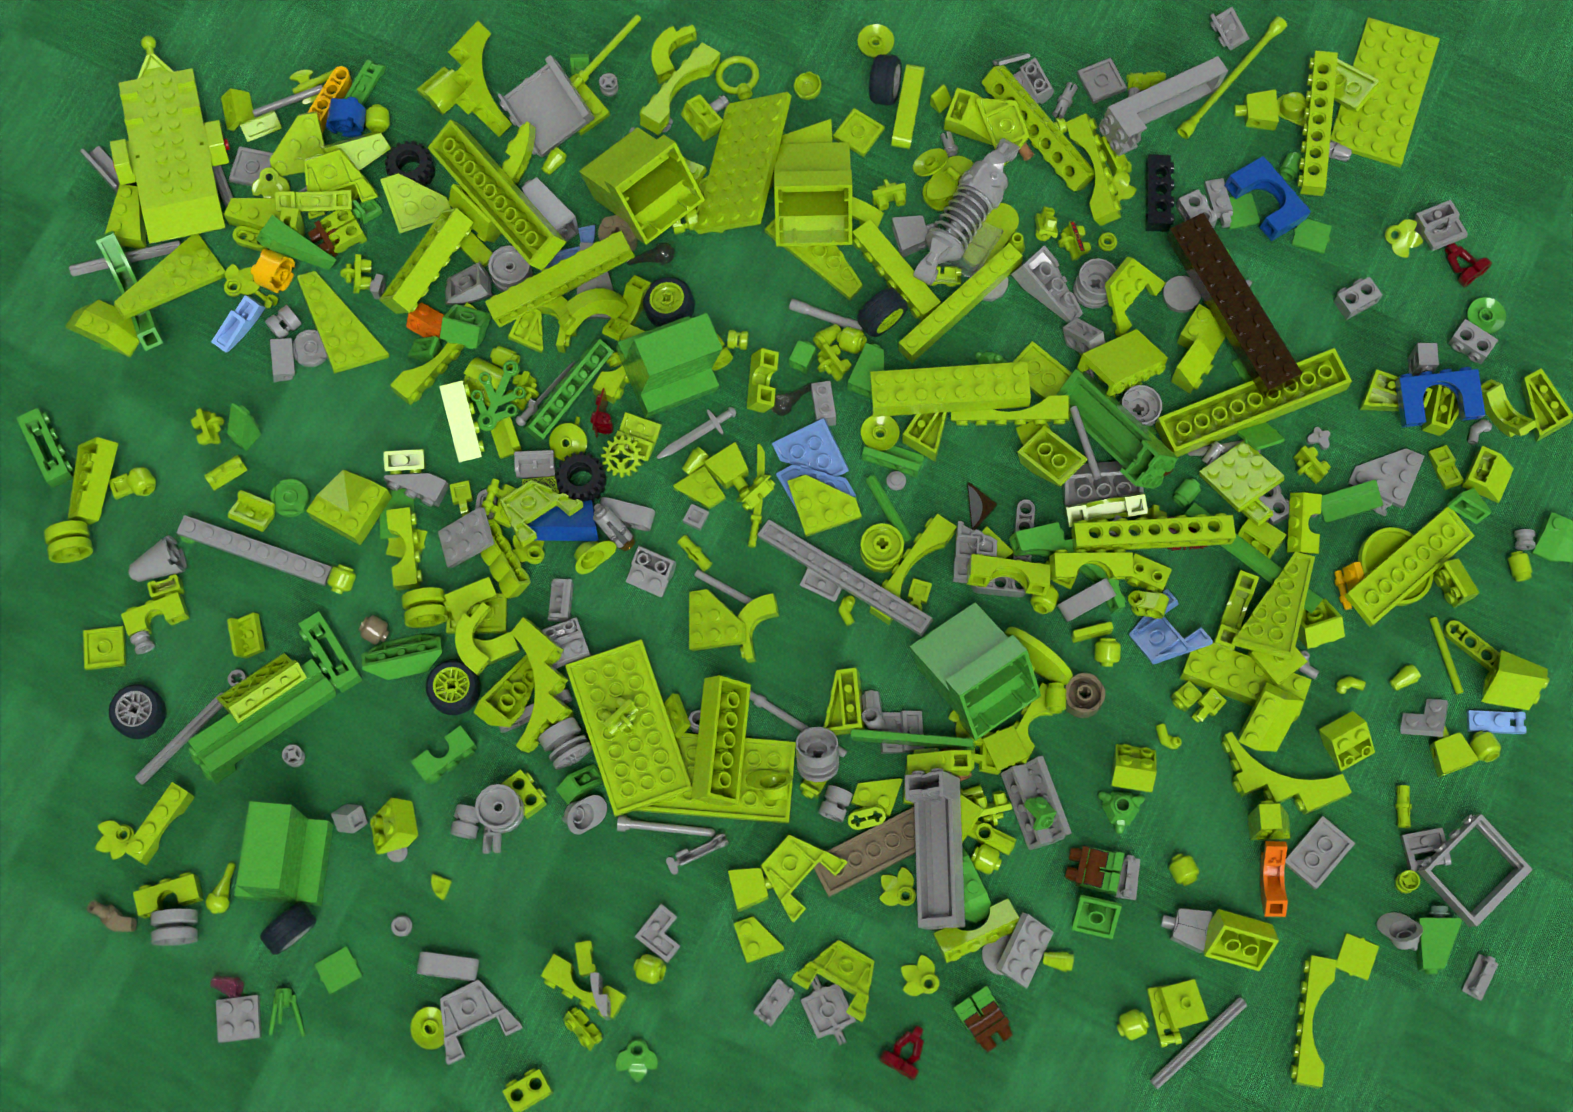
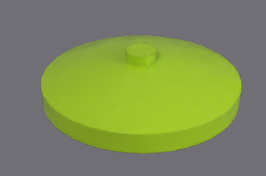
[1358,527,1434,606]
[1004,627,1073,685]

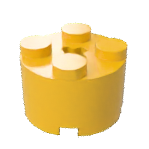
[250,249,295,293]

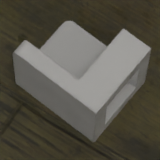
[331,804,368,833]

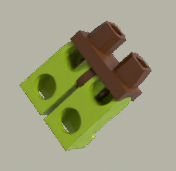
[308,210,368,257]

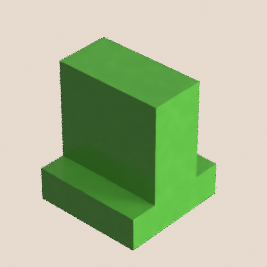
[616,313,723,418]
[910,602,1041,741]
[235,801,333,906]

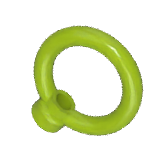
[715,56,759,100]

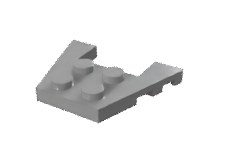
[440,980,523,1066]

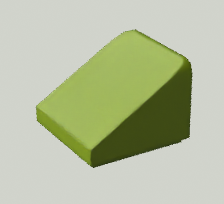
[930,84,952,113]

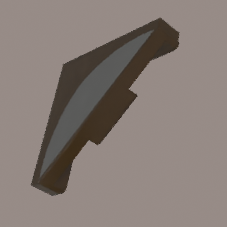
[967,482,997,531]

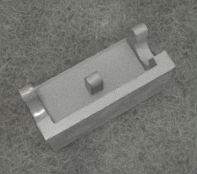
[270,338,295,382]
[514,450,556,478]
[548,579,574,622]
[753,978,795,1027]

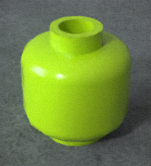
[365,104,390,133]
[837,327,867,354]
[126,467,156,496]
[327,564,356,594]
[1030,584,1059,614]
[1094,638,1121,667]
[1470,731,1501,762]
[971,844,1002,875]
[1169,854,1200,886]
[634,954,666,984]
[1117,1009,1150,1041]

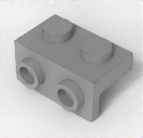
[1210,7,1250,51]

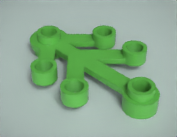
[471,360,526,431]

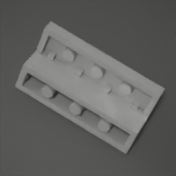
[1001,756,1072,850]

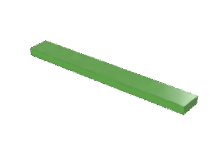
[1184,502,1323,614]

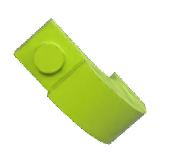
[651,25,697,84]
[602,275,651,341]
[558,288,628,336]
[536,296,577,353]
[1481,379,1537,438]
[737,593,780,663]
[455,602,491,676]

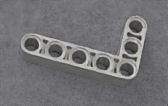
[971,500,1035,597]

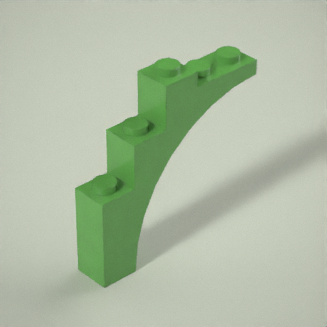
[95,231,163,351]
[1009,522,1126,614]

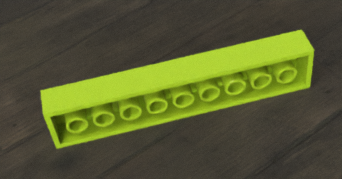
[427,119,566,271]
[1155,348,1352,457]

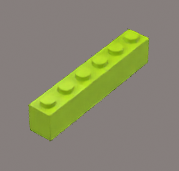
[852,220,941,322]

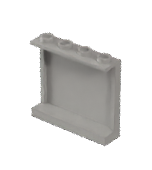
[498,55,595,158]

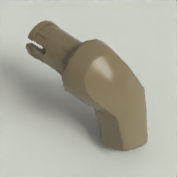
[87,900,137,932]

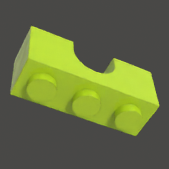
[747,348,779,413]
[1287,492,1322,554]
[121,592,190,637]
[133,872,204,919]

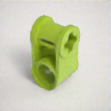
[1128,590,1169,619]

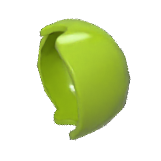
[794,71,822,100]

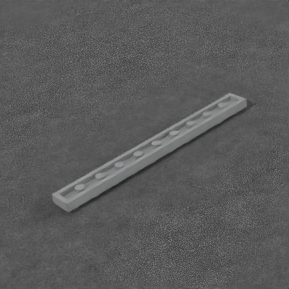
[758,520,933,636]

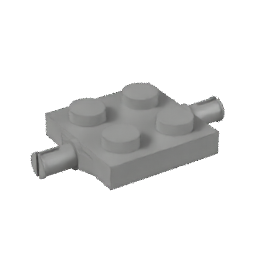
[800,976,856,1046]

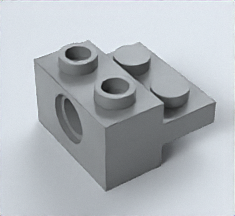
[1414,200,1468,251]

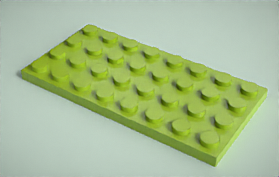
[1330,17,1440,168]
[695,92,792,234]
[565,639,692,817]
[634,733,796,824]

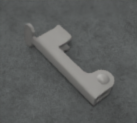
[666,834,729,875]

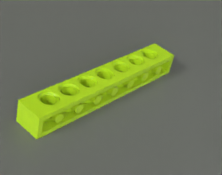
[1297,51,1338,196]
[981,65,1095,192]
[1071,513,1236,553]

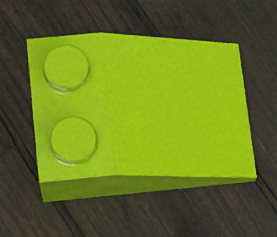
[1017,425,1087,487]

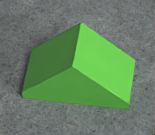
[408,336,443,362]
[1447,488,1491,524]

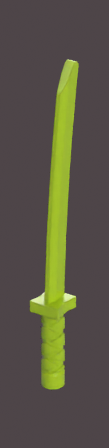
[748,444,765,548]

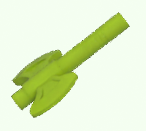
[290,66,343,105]

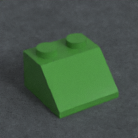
[440,304,491,349]

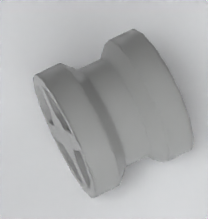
[599,73,619,97]
[1514,529,1536,550]
[130,631,155,655]
[282,745,305,767]

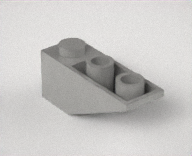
[384,473,449,507]

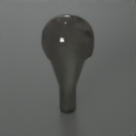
[627,243,675,265]
[771,383,811,416]

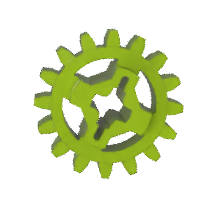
[601,435,645,477]

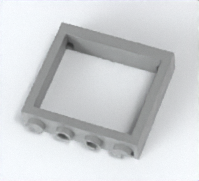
[1417,814,1533,927]

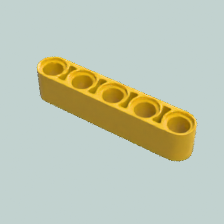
[307,66,352,133]

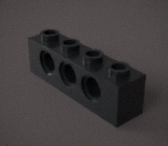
[1146,154,1174,232]

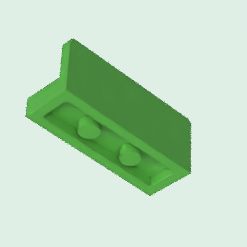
[862,446,924,478]
[1321,479,1383,523]

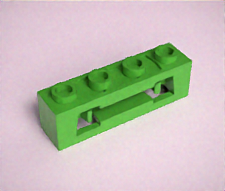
[17,408,74,488]
[299,611,363,693]

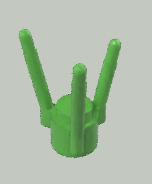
[268,988,305,1037]

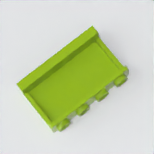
[1077,329,1168,397]

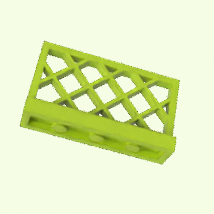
[216,653,307,723]

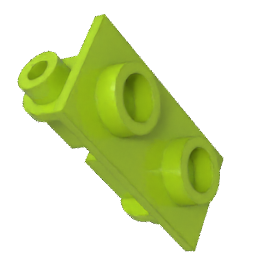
[1126,71,1166,92]
[927,266,962,287]
[204,455,248,491]
[736,475,775,511]
[563,1007,603,1051]

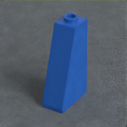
[528,500,599,541]

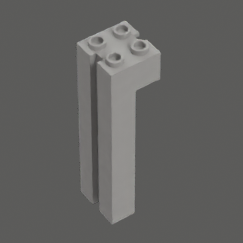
[1098,56,1228,156]
[905,769,965,930]

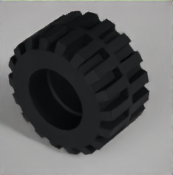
[385,141,435,186]
[555,452,606,503]

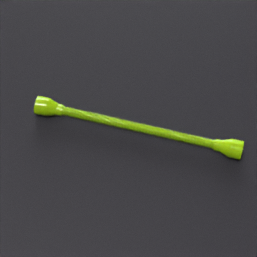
[1177,16,1287,139]

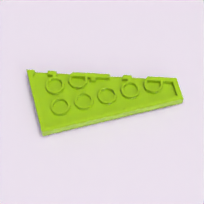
[765,219,863,300]
[114,234,226,320]
[297,271,389,374]
[1231,552,1315,660]

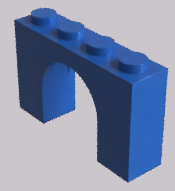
[1224,156,1311,241]
[1395,367,1485,428]

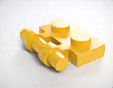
[1334,562,1365,610]

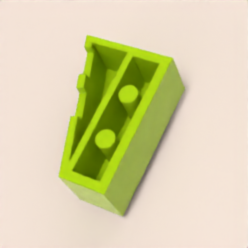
[320,131,391,170]
[1359,369,1433,411]
[902,412,948,462]
[1248,801,1291,840]

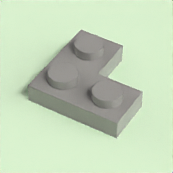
[1400,699,1448,737]
[635,904,681,963]

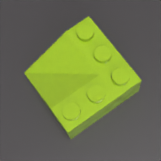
[306,470,392,546]

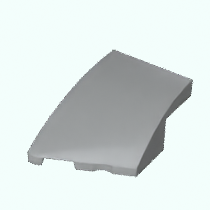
[953,521,997,586]

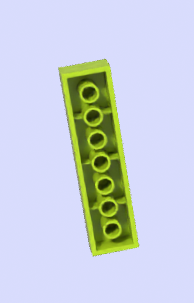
[870,362,1031,417]

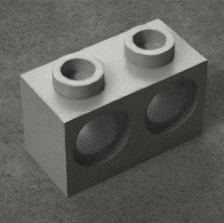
[1176,189,1217,228]
[1334,276,1383,320]
[1063,318,1105,354]
[1448,319,1498,364]
[1408,343,1439,376]
[811,381,836,426]
[1258,485,1290,526]

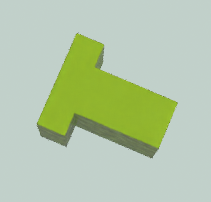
[579,127,705,245]
[774,142,852,247]

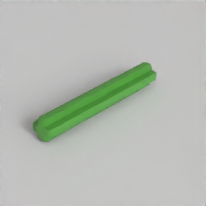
[866,475,912,544]

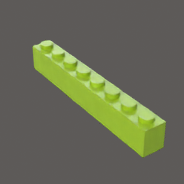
[485,231,635,328]
[899,243,1023,363]

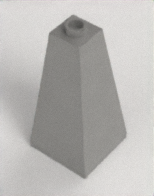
[522,177,579,242]

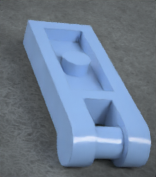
[1467,710,1526,734]

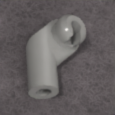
[1299,650,1319,680]

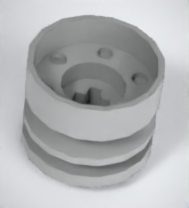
[1073,258,1117,309]
[1119,385,1162,426]
[538,718,592,770]
[796,727,839,782]

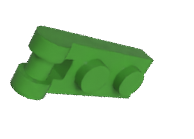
[344,59,386,106]

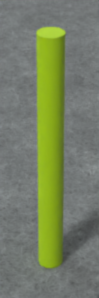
[1429,617,1464,695]

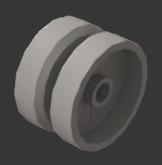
[488,245,533,292]
[475,784,525,833]
[150,909,198,946]

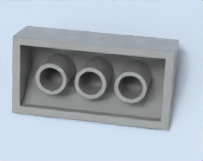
[1062,461,1143,506]

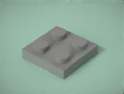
[216,995,262,1043]

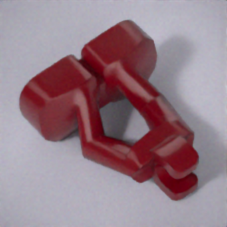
[1445,243,1492,288]
[879,1026,924,1081]

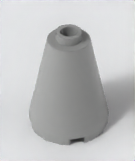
[128,535,187,582]

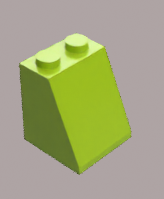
[1481,650,1550,710]

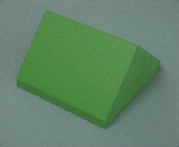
[1072,895,1122,939]

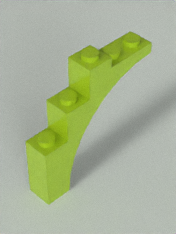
[448,21,512,137]
[511,617,572,753]
[1221,732,1352,815]

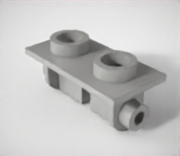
[1115,855,1140,900]
[1462,954,1498,1001]

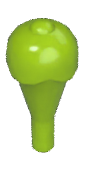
[206,863,236,914]

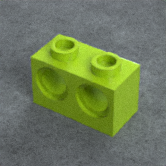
[681,94,723,141]
[501,769,547,819]
[502,1068,554,1112]

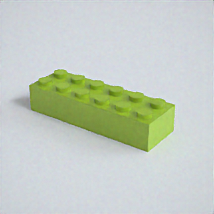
[379,208,474,314]
[1179,643,1312,722]
[691,675,751,806]

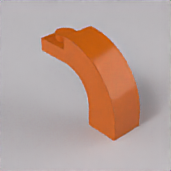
[1260,841,1288,917]

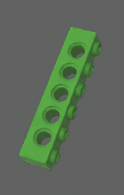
[523,339,614,441]

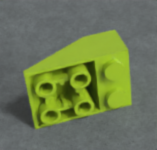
[944,88,993,145]

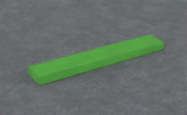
[851,729,975,751]

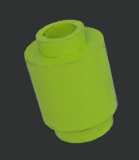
[490,345,520,370]
[1508,551,1533,582]
[1046,683,1066,714]

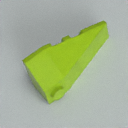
[474,654,535,727]

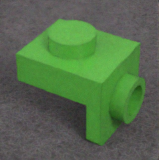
[351,199,383,224]
[1024,796,1057,831]

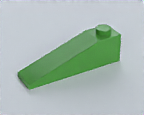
[256,215,336,270]
[1532,512,1573,564]

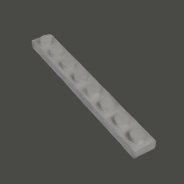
[176,515,332,586]

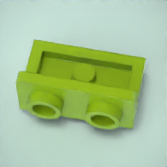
[228,490,275,532]
[227,612,265,659]

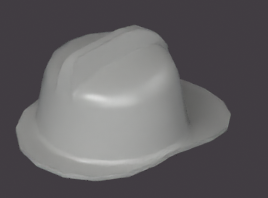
[562,795,607,835]
[1377,912,1423,951]

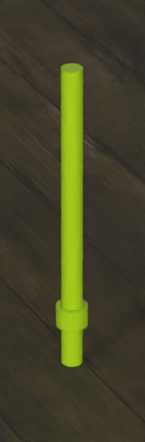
[572,15,641,89]

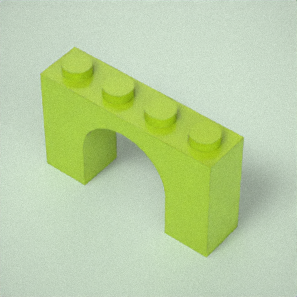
[443,577,520,666]

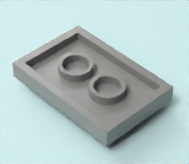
[438,507,494,568]
[1285,816,1355,890]
[996,913,1054,988]

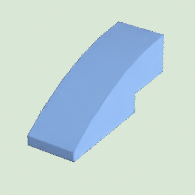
[211,295,266,353]

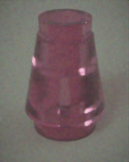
[210,975,244,998]

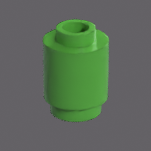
[1279,152,1303,181]
[1172,478,1201,508]

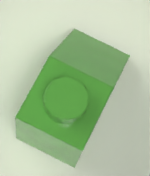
[556,764,603,805]

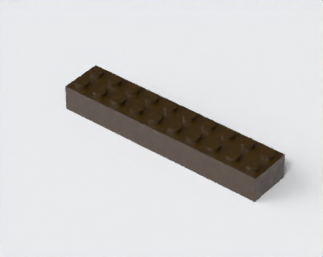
[1167,212,1302,398]

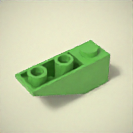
[227,403,262,451]

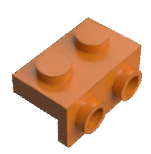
[406,302,444,340]

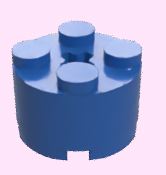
[326,97,367,137]

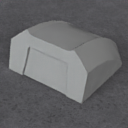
[445,262,492,305]

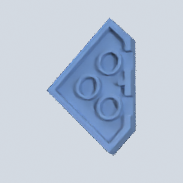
[772,418,850,477]
[776,464,856,513]

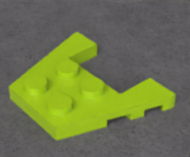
[304,148,379,220]
[1104,257,1166,337]
[500,480,583,547]
[761,835,848,923]
[791,940,875,1022]

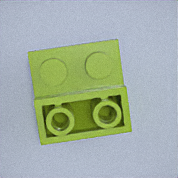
[417,67,465,115]
[464,357,504,406]

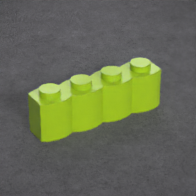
[480,519,531,598]

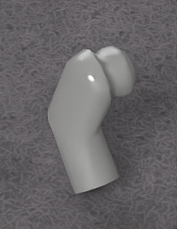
[1468,419,1492,444]

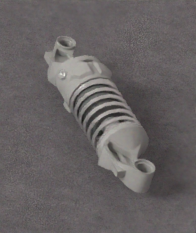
[913,138,1020,285]

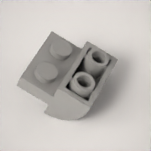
[1013,58,1054,104]
[626,546,676,597]
[542,617,591,669]

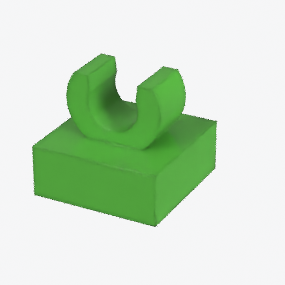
[570,54,590,74]

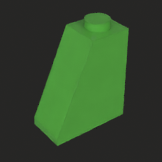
[847,343,884,399]
[1415,918,1462,975]

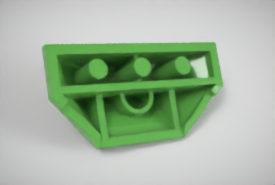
[361,634,442,680]
[962,847,992,923]

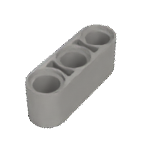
[600,497,656,531]
[1057,578,1116,622]
[416,952,479,982]

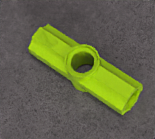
[967,820,1017,856]

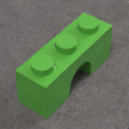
[411,725,477,784]

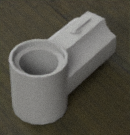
[862,690,885,731]

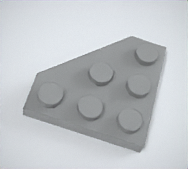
[1347,448,1424,509]

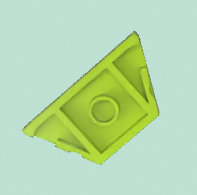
[976,98,1031,166]

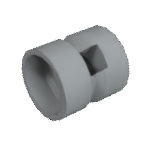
[265,305,302,339]
[818,785,853,822]
[450,804,480,839]

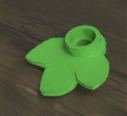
[616,1039,658,1082]

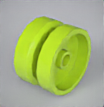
[44,520,93,563]
[860,523,904,573]
[401,587,449,628]

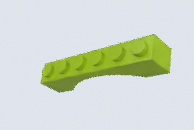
[639,43,721,135]
[1066,113,1122,226]
[390,302,477,406]
[951,395,1070,426]
[870,514,957,625]
[1290,955,1337,1088]

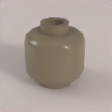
[358,615,389,645]

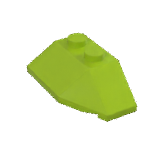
[65,299,140,358]

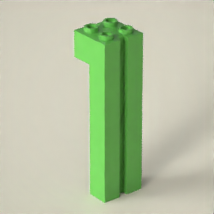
[1056,369,1178,489]
[188,659,336,785]

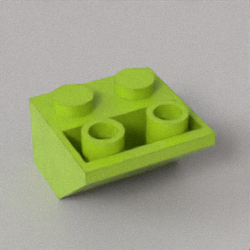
[1462,446,1514,503]
[1434,558,1480,608]
[1319,711,1375,771]
[1111,744,1157,793]
[370,797,419,855]

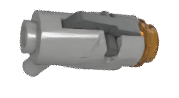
[593,504,635,551]

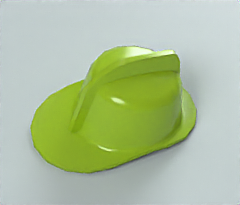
[1277,92,1316,126]
[574,541,616,574]
[746,770,793,800]

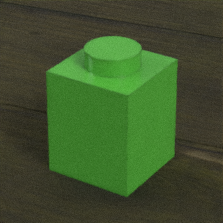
[789,340,816,374]

